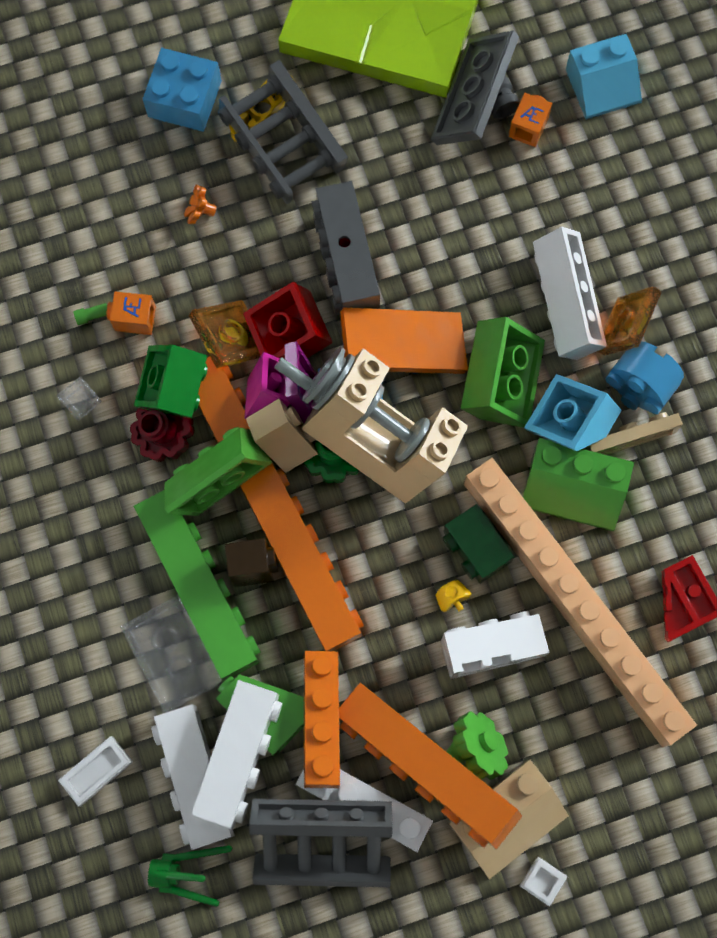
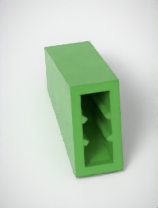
[216,674,304,757]

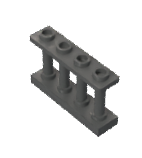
[217,60,348,204]
[249,799,392,887]

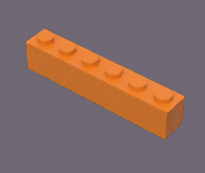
[339,682,522,850]

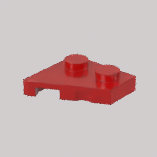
[662,555,717,643]

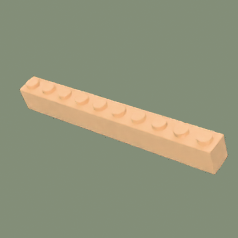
[464,458,697,747]

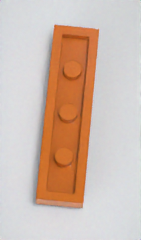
[304,651,340,788]

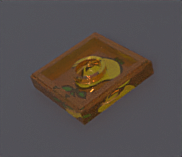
[597,286,662,356]
[189,300,261,368]

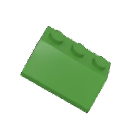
[461,317,545,428]
[164,427,273,516]
[523,438,634,531]

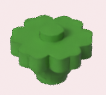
[447,711,508,780]

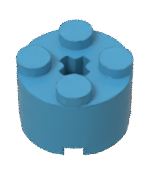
[605,341,684,415]

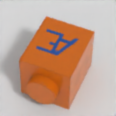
[508,93,553,148]
[106,291,156,335]

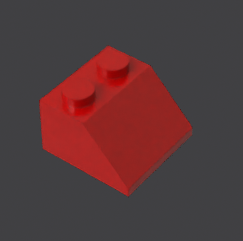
[243,282,333,359]

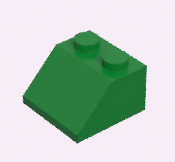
[134,344,208,418]

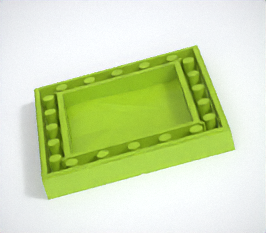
[278,0,479,98]

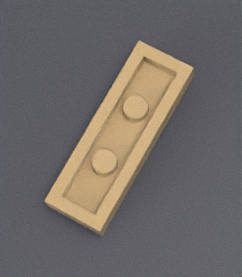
[584,412,683,455]

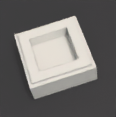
[519,856,568,906]

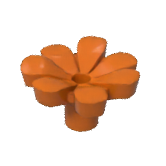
[184,184,217,224]

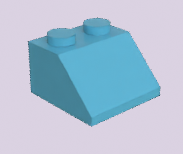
[565,34,642,119]
[524,374,622,452]

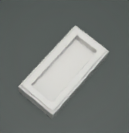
[58,736,133,807]

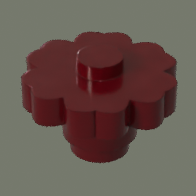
[130,408,195,462]

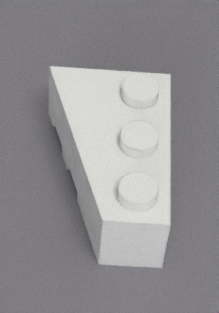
[441,611,549,679]

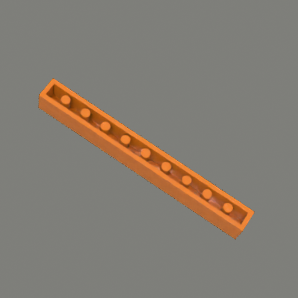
[198,354,364,651]

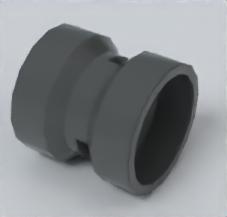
[491,76,520,119]

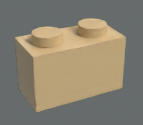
[246,399,318,473]

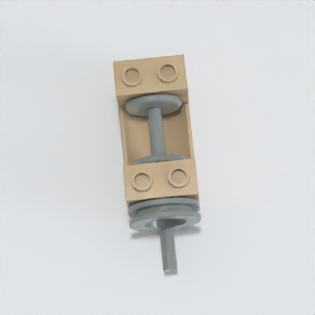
[274,347,468,504]

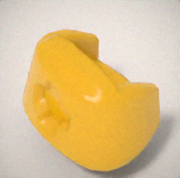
[435,580,471,612]

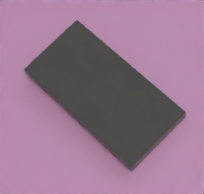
[431,30,519,145]

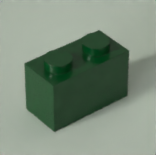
[442,504,515,584]

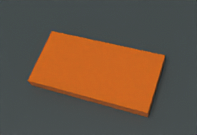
[340,307,468,374]

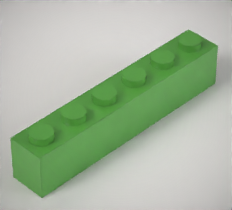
[134,490,261,681]

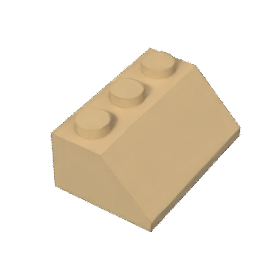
[447,760,569,880]

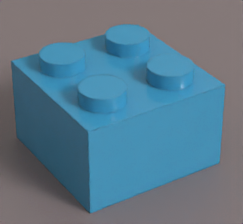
[142,48,222,132]

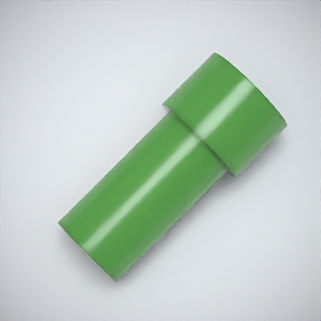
[73,303,107,326]

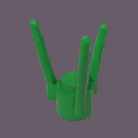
[148,845,233,907]

